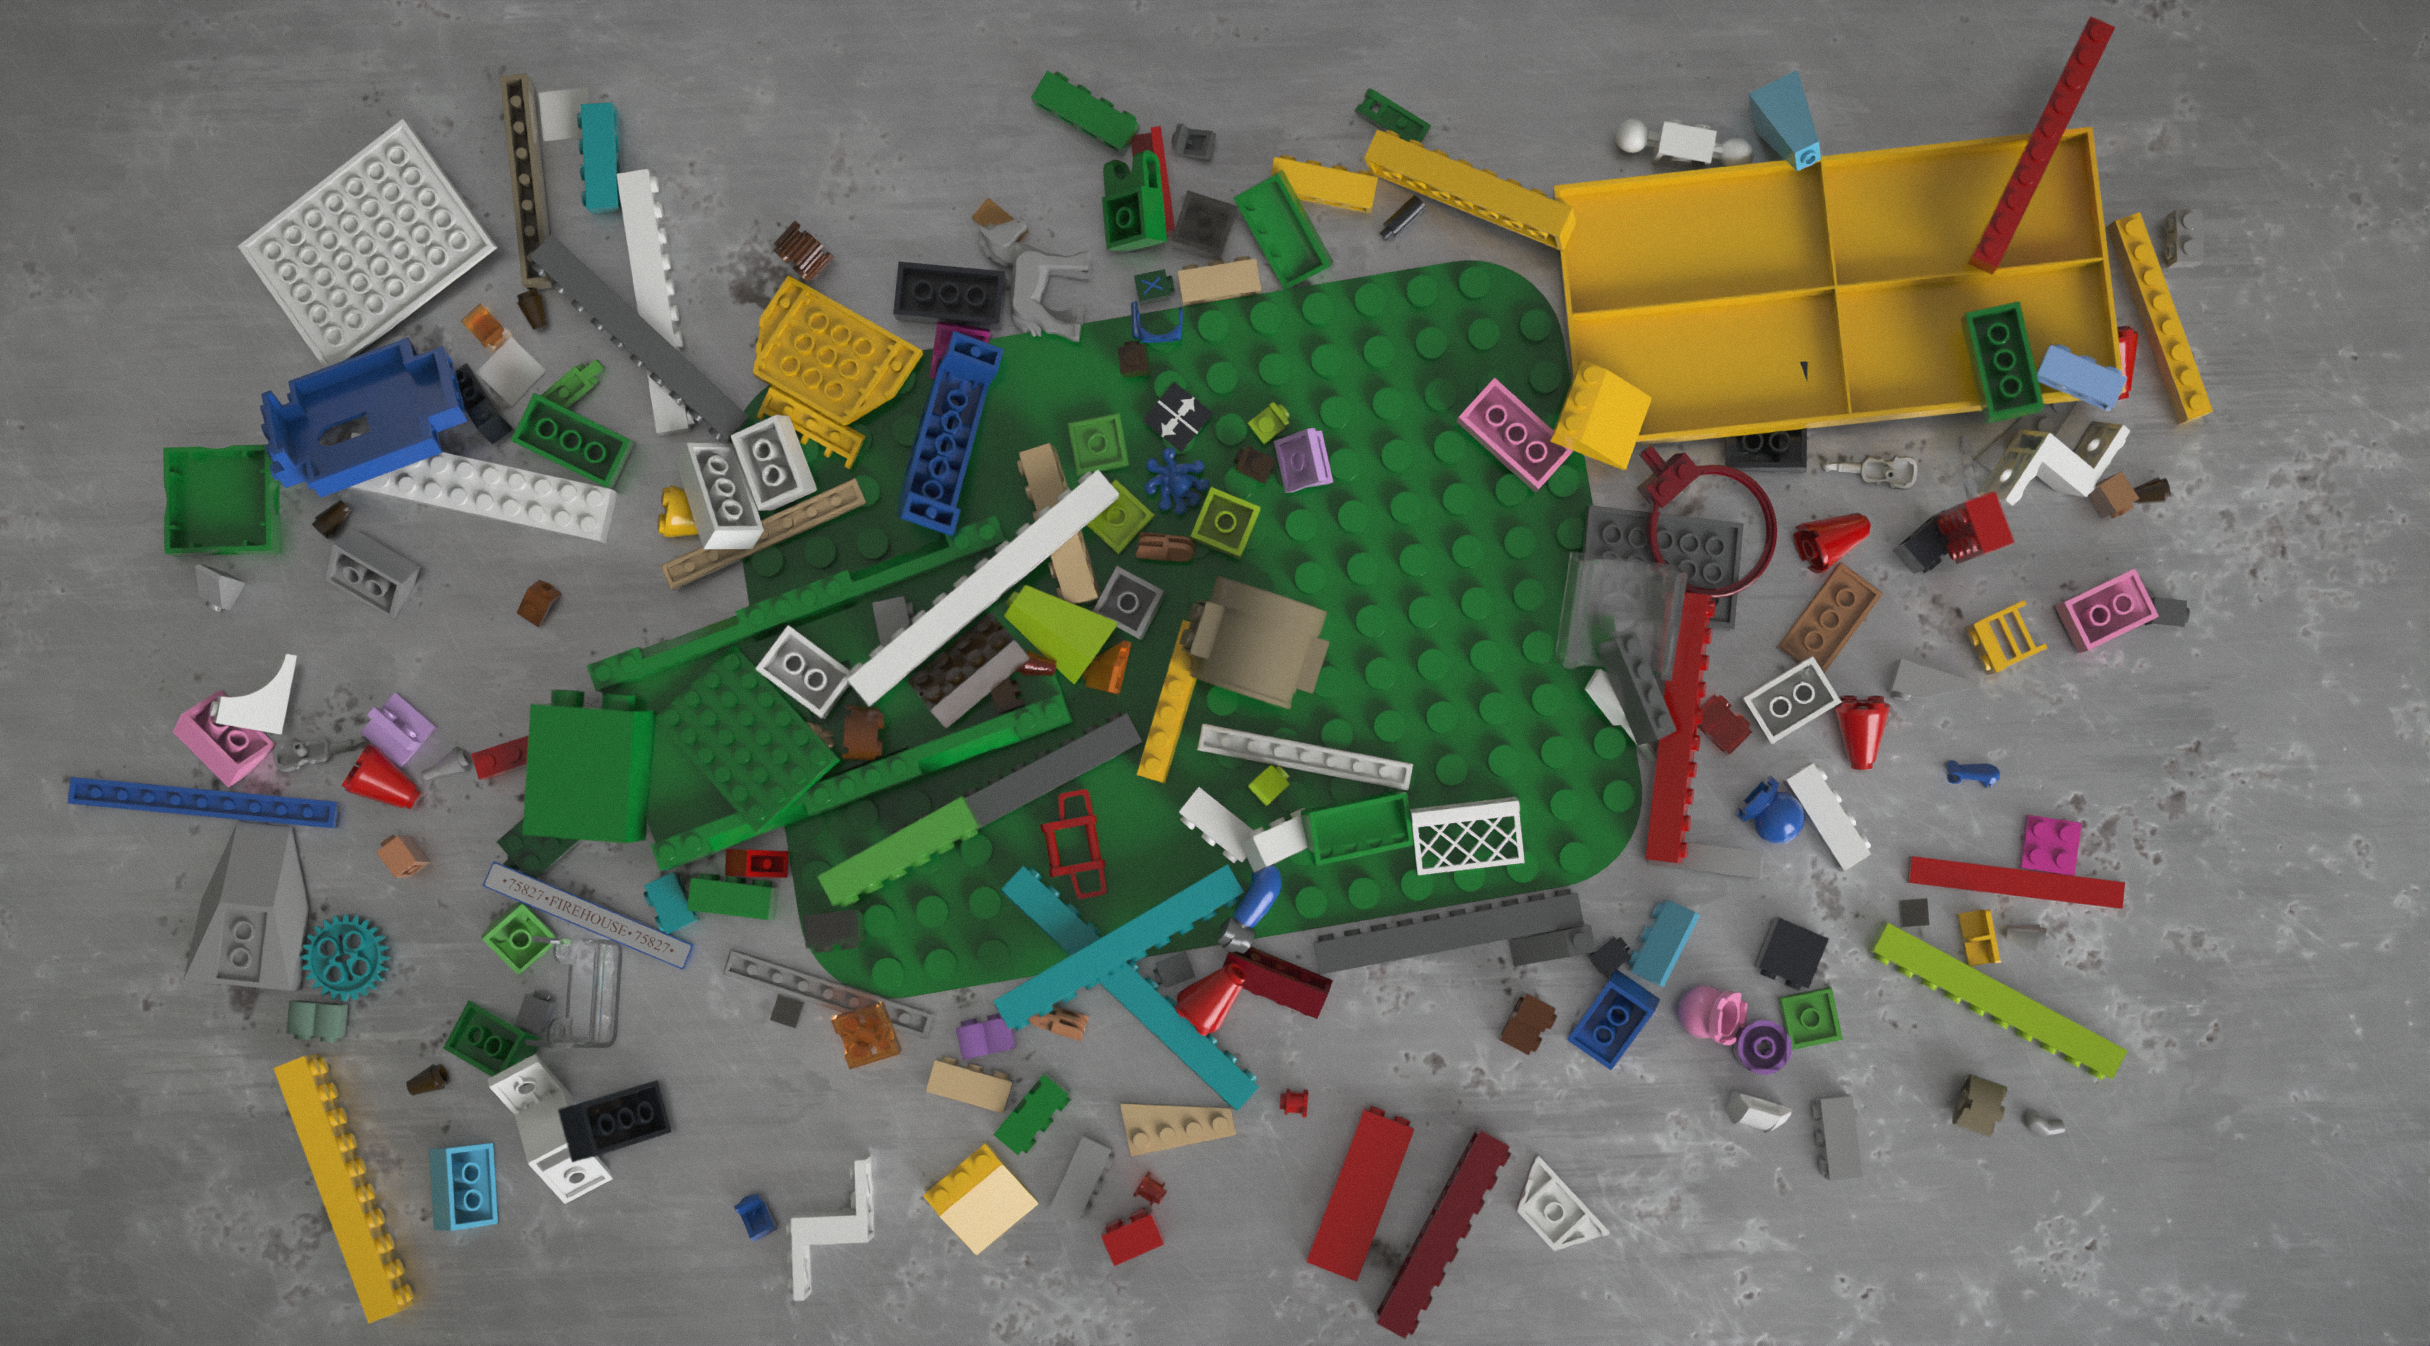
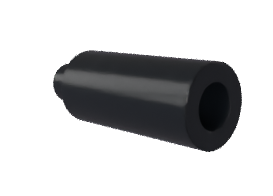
[1379,195,1427,241]

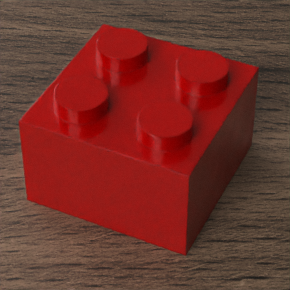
[1101,1207,1165,1266]

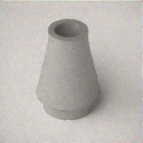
[2005,924,2046,951]

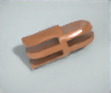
[1136,532,1196,562]
[1029,1006,1089,1041]

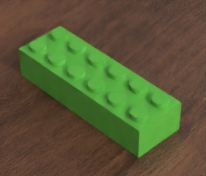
[817,797,981,907]

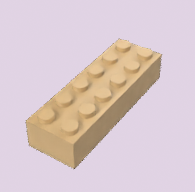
[1017,443,1101,607]

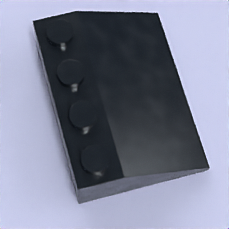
[1725,362,1808,472]

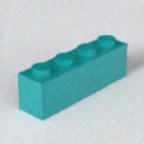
[577,102,622,214]

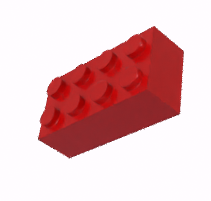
[1937,491,2015,565]

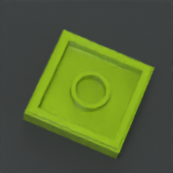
[1087,479,1155,555]

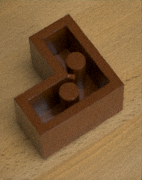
[1498,992,1557,1055]

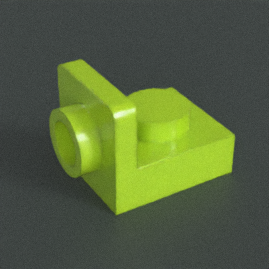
[1248,402,1290,445]

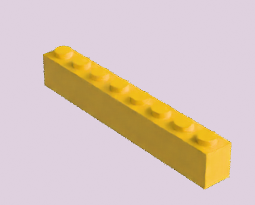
[2106,212,2213,424]

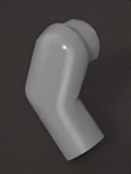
[2025,1111,2065,1137]

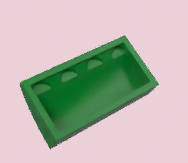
[1233,170,1333,290]
[1301,790,1414,866]

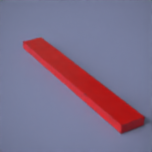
[1908,856,2125,909]

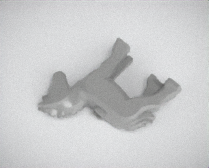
[977,218,1091,342]

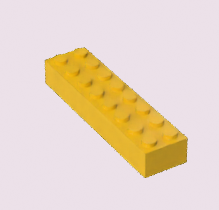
[1364,129,1576,251]

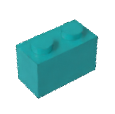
[643,872,700,934]

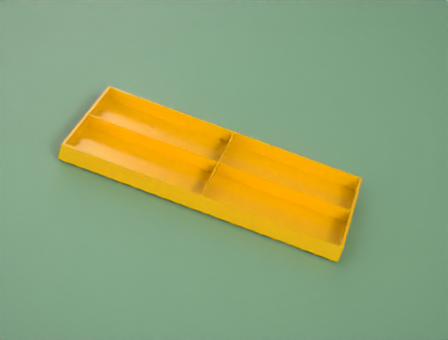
[1553,127,2125,446]

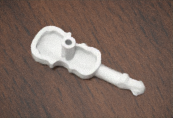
[1821,455,1917,489]

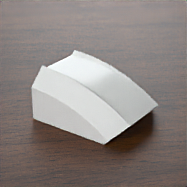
[1726,1090,1792,1133]

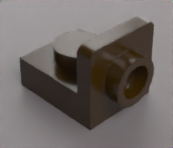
[1233,444,1276,485]

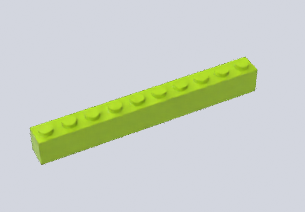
[1868,922,2128,1081]

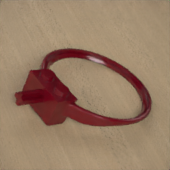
[1637,445,1777,598]

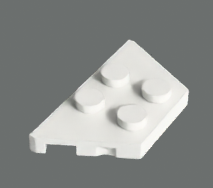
[1516,1155,1610,1251]

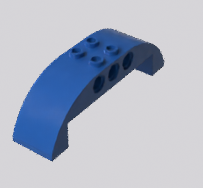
[897,331,1004,536]

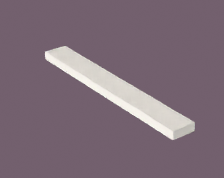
[1197,724,1413,791]

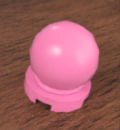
[1678,985,1748,1045]

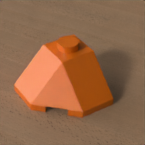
[1083,641,1132,695]

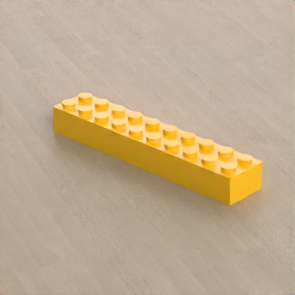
[273,1053,413,1324]

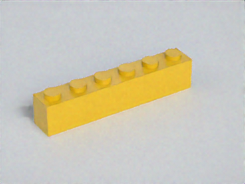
[1137,620,1196,783]

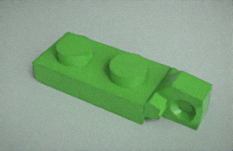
[541,359,605,408]

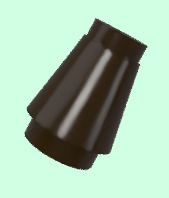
[517,289,548,330]
[2132,477,2171,505]
[311,500,352,539]
[406,1064,449,1096]

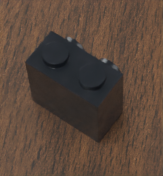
[1755,917,1829,991]

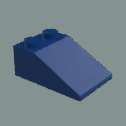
[1567,970,1660,1070]

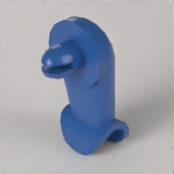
[1947,760,2000,788]

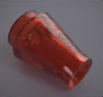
[1016,649,1057,676]

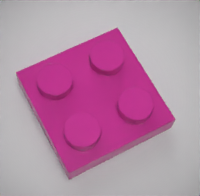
[2019,815,2082,876]

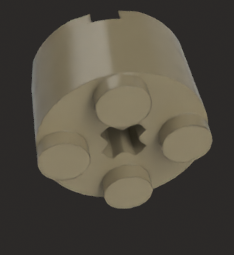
[1952,1074,2007,1137]

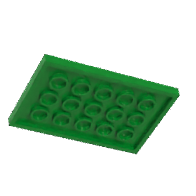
[655,644,840,835]

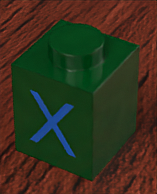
[1134,269,1175,306]

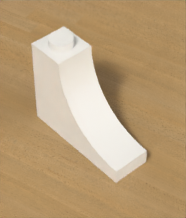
[209,653,297,734]

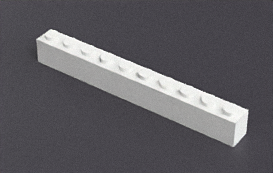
[617,169,695,437]

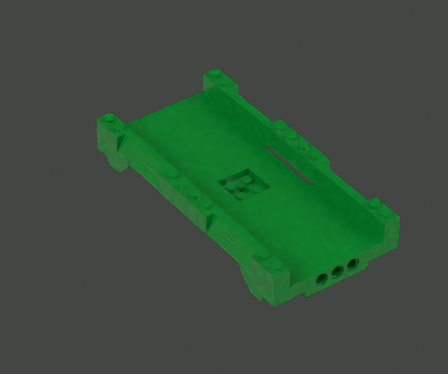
[586,516,1073,870]

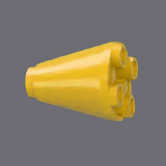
[657,485,698,538]

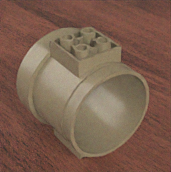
[1180,576,1329,709]

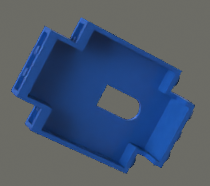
[260,337,468,498]

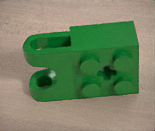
[1102,150,1167,252]

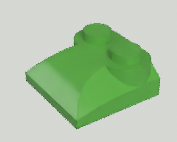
[481,902,559,975]

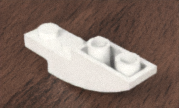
[1585,669,1659,761]

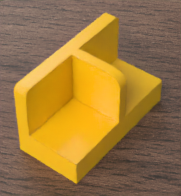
[1957,909,2001,967]

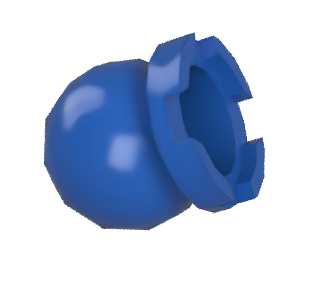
[1735,776,1805,844]

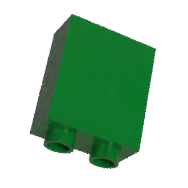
[523,689,654,843]

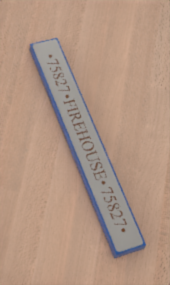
[482,861,694,970]

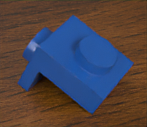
[734,1194,777,1242]

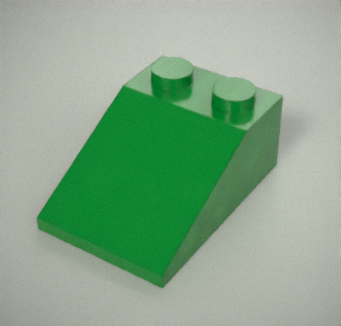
[443,1000,543,1077]

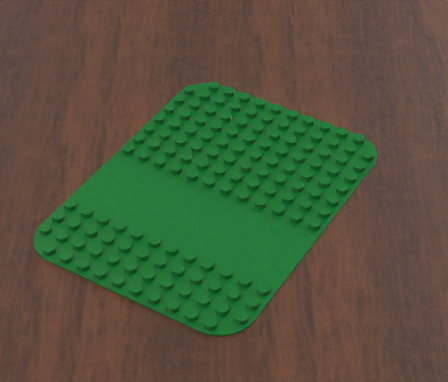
[730,260,1642,998]

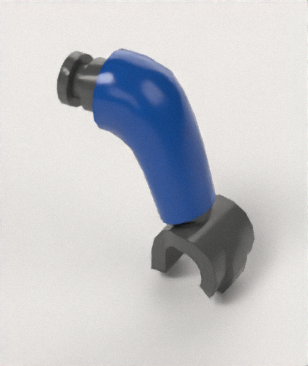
[1217,863,1281,953]

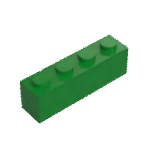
[1031,70,1139,156]

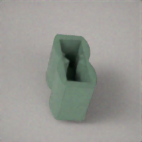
[286,1000,348,1042]

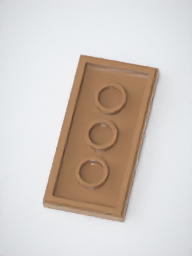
[1776,562,1884,673]

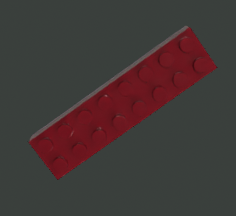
[1374,1127,1511,1339]

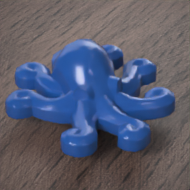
[1144,447,1210,515]

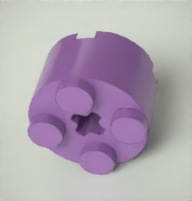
[1733,1019,1792,1075]

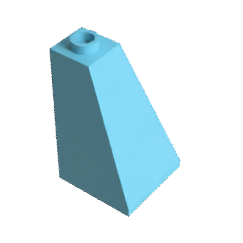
[1749,71,1821,171]

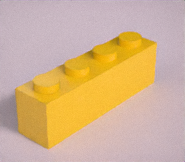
[1270,155,1378,214]

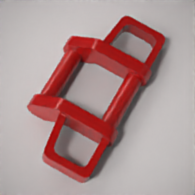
[1040,789,1108,899]

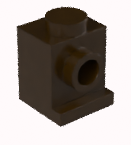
[991,676,1026,715]

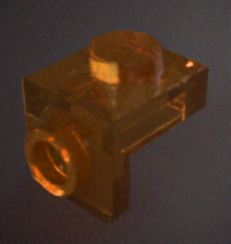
[461,303,505,348]

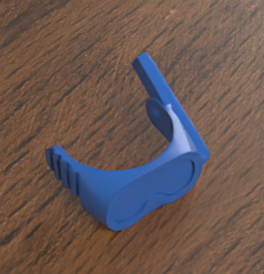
[1131,301,1183,343]

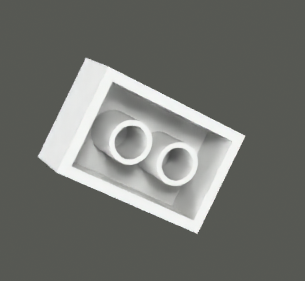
[731,415,817,511]
[756,626,850,719]
[1743,655,1841,744]

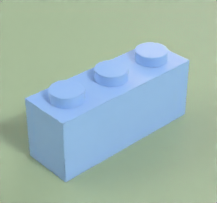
[2036,344,2127,412]

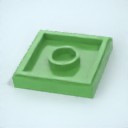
[1067,413,1130,476]
[1778,987,1843,1050]

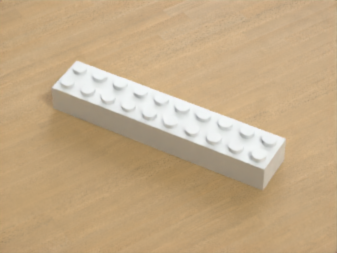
[348,432,618,544]

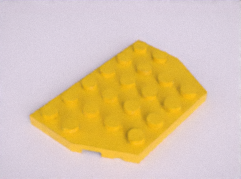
[753,275,923,427]

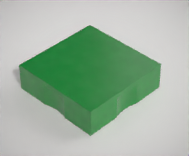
[163,444,281,557]

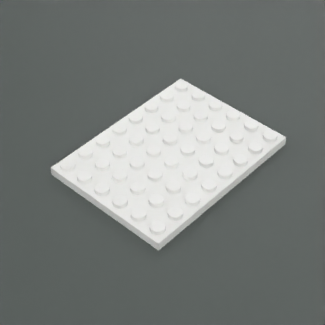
[238,119,498,368]

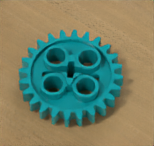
[301,914,391,1001]

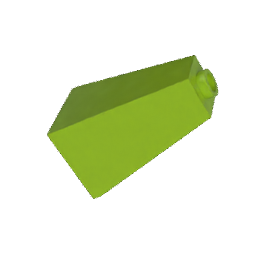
[1004,585,1118,684]

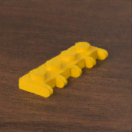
[756,386,866,469]

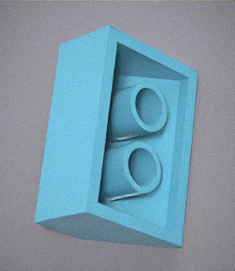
[1627,899,1700,987]
[429,1143,498,1231]

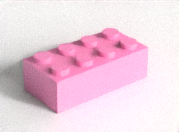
[1456,378,1573,493]

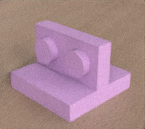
[1274,428,1333,493]
[360,692,437,767]

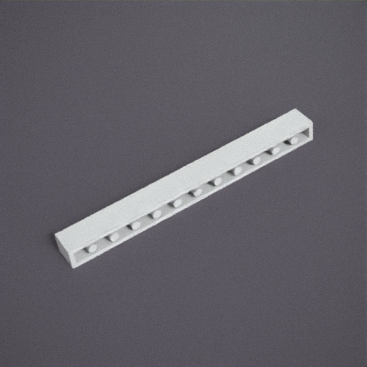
[847,470,1119,707]

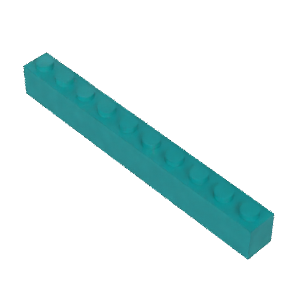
[992,864,1244,1032]

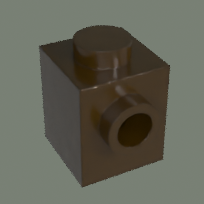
[1118,341,1150,378]

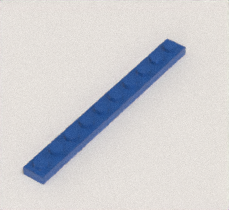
[67,777,339,828]

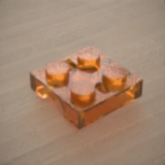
[831,1001,902,1069]

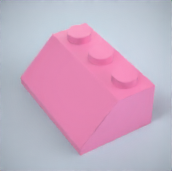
[172,690,276,788]

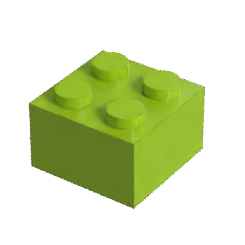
[1190,487,1261,560]

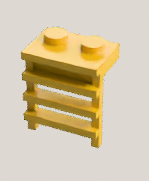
[1965,600,2048,675]

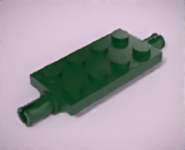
[497,819,581,878]

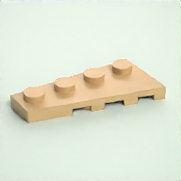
[1120,1103,1236,1157]

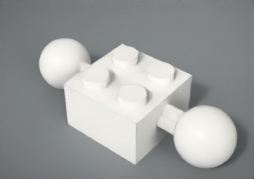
[1615,118,1754,171]

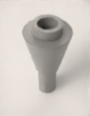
[421,747,471,781]

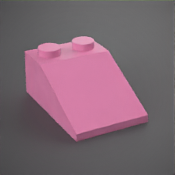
[2054,568,2159,653]

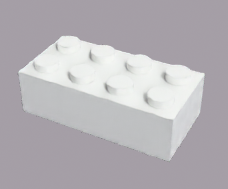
[676,443,764,549]

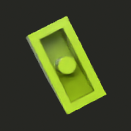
[1248,765,1290,807]

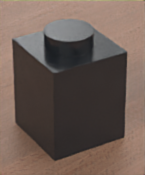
[1586,936,1631,978]

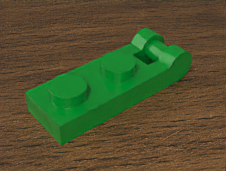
[1354,88,1431,143]

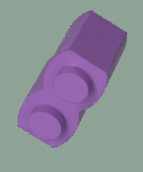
[956,1013,1016,1060]

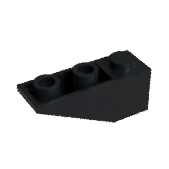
[455,363,514,445]

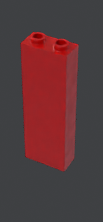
[1306,1106,1415,1282]

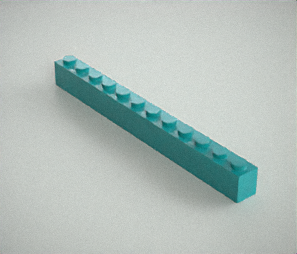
[1000,866,1259,1111]

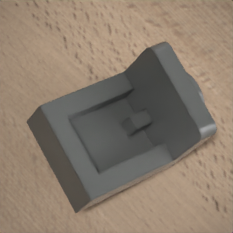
[1172,124,1217,160]

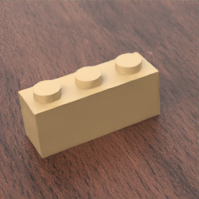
[1177,256,1261,307]
[926,1056,1014,1113]

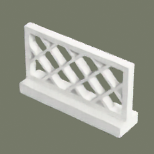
[1410,797,1525,875]

